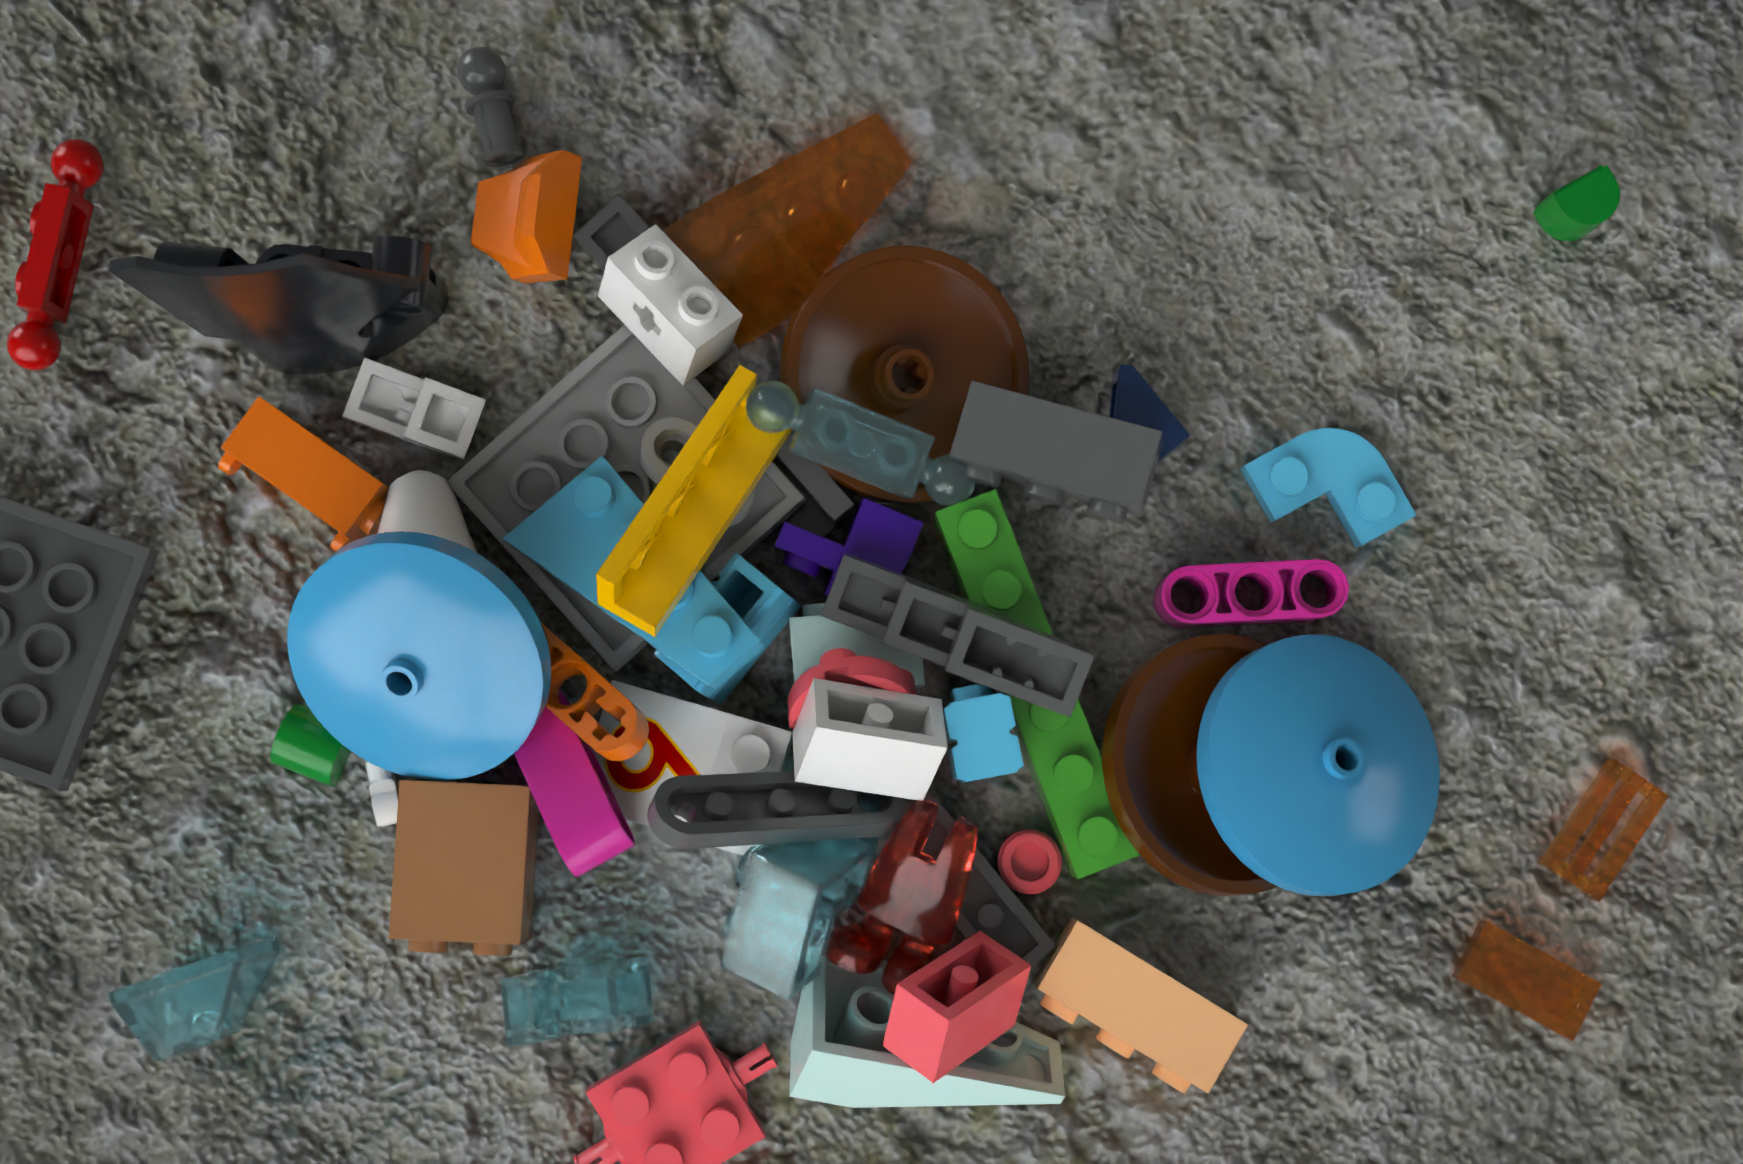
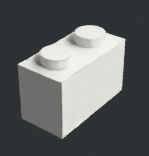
[792,678,948,801]

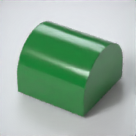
[1533,165,1620,241]
[270,704,351,787]

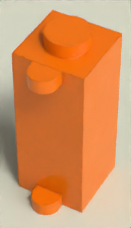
[218,396,389,551]

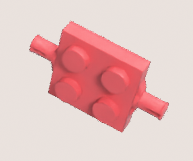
[573,1020,778,1164]

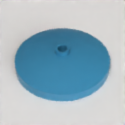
[287,531,551,781]
[1197,634,1440,896]

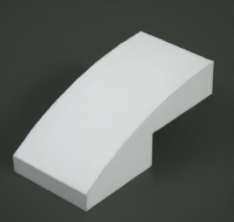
[342,357,486,460]

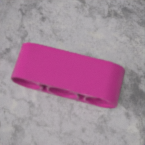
[1153,559,1349,628]
[514,689,636,877]

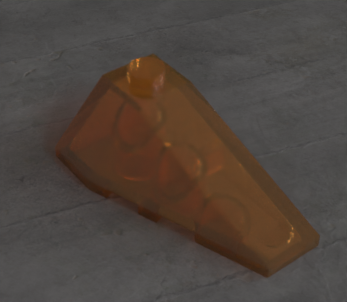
[664,112,912,350]

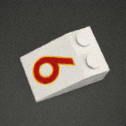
[592,680,793,859]

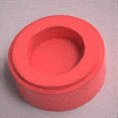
[996,829,1062,894]

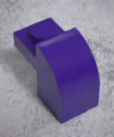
[773,498,924,596]

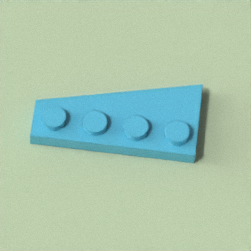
[502,456,766,690]

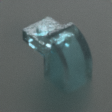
[500,956,655,1046]

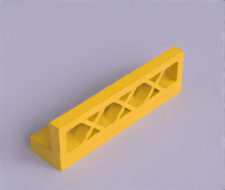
[596,365,793,637]

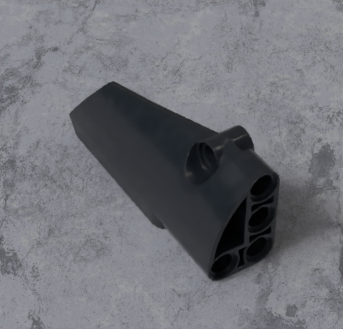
[109,235,448,375]

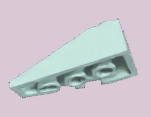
[789,944,1065,1108]

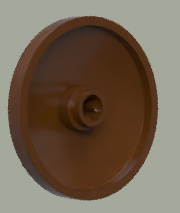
[780,245,1030,503]
[1102,634,1278,896]

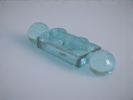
[746,381,975,506]

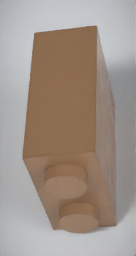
[389,780,539,956]

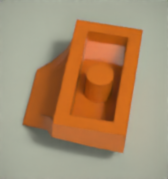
[471,150,582,284]

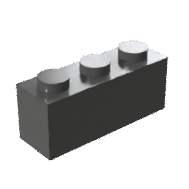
[949,381,1163,522]

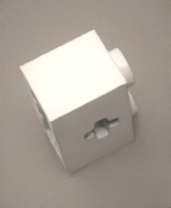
[598,224,743,386]

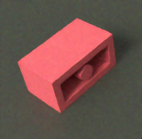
[882,930,1032,1083]

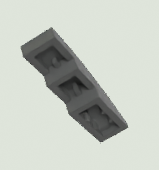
[821,552,1095,718]

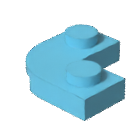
[1240,428,1417,548]

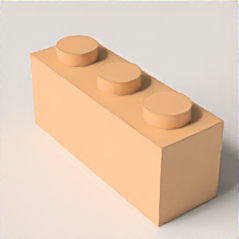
[1032,916,1248,1094]

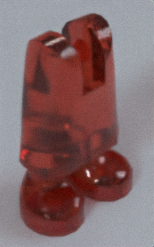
[823,799,978,995]

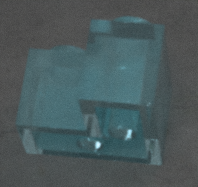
[721,837,879,1000]

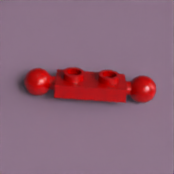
[7,139,104,371]

